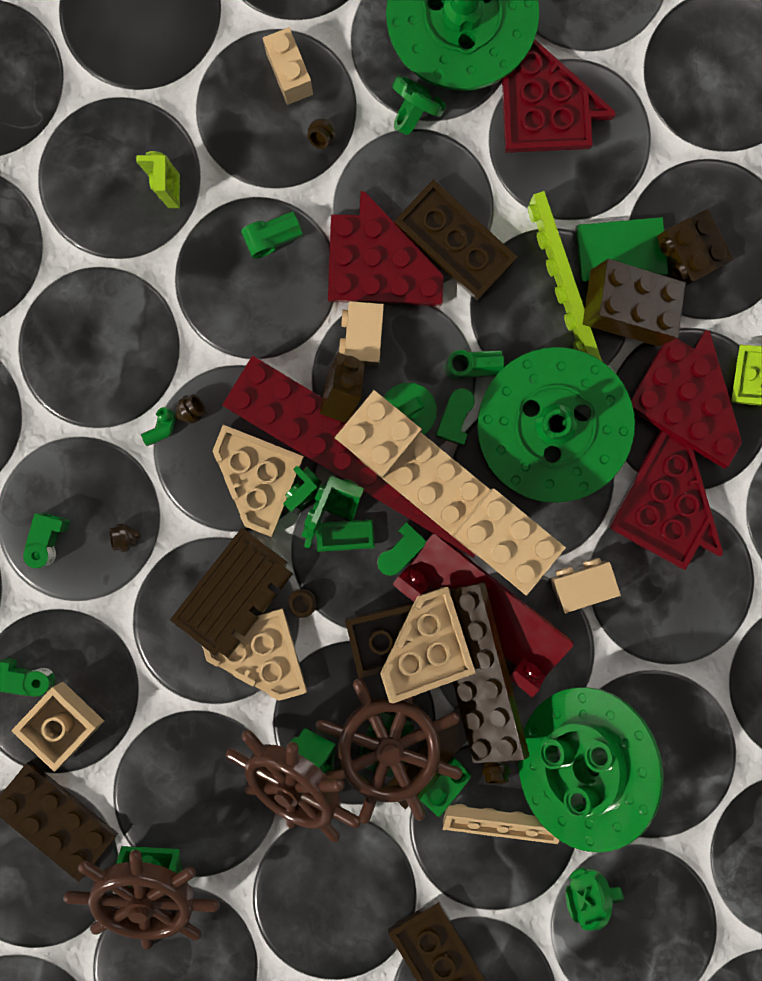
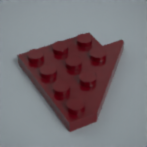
[502,39,615,153]
[328,191,443,306]
[630,330,742,468]
[607,430,723,570]

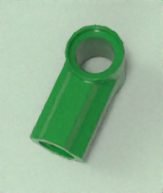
[241,211,303,259]
[444,350,504,380]

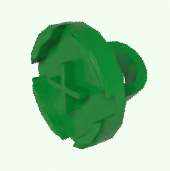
[392,75,447,135]
[384,383,437,435]
[565,868,624,931]

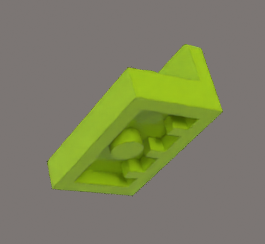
[136,151,180,208]
[731,345,762,406]

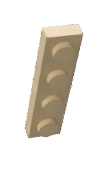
[443,804,559,844]

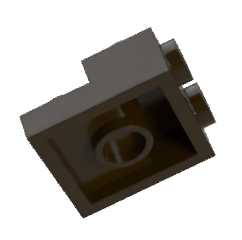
[656,209,734,286]

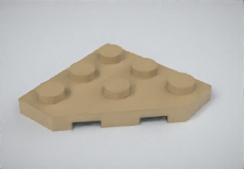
[212,425,304,537]
[380,587,475,704]
[202,608,307,701]

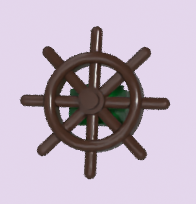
[316,678,462,824]
[226,728,361,842]
[63,846,220,950]

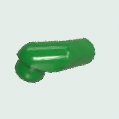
[141,407,176,447]

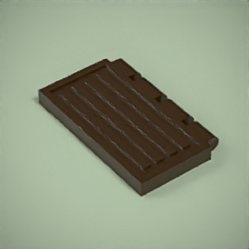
[170,528,293,658]

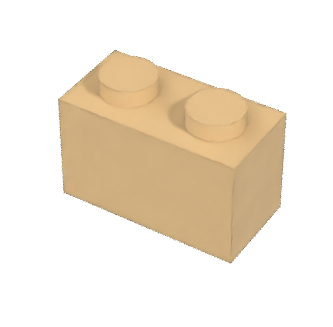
[262,27,313,105]
[339,301,384,366]
[550,558,621,613]

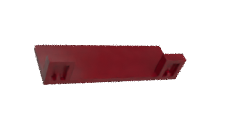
[392,533,574,698]

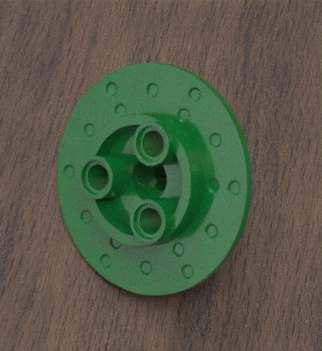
[386,0,539,91]
[478,347,635,503]
[518,687,663,853]

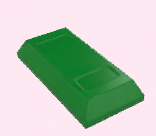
[316,519,375,552]

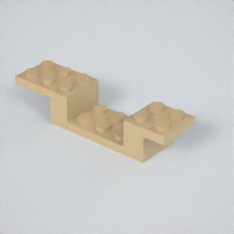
[335,390,566,596]

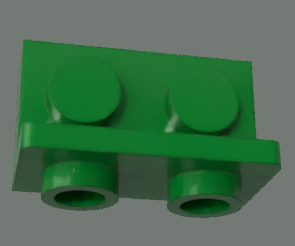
[283,466,322,514]

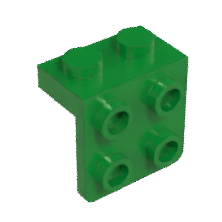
[301,475,364,549]

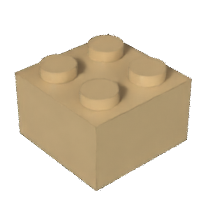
[12,682,105,772]

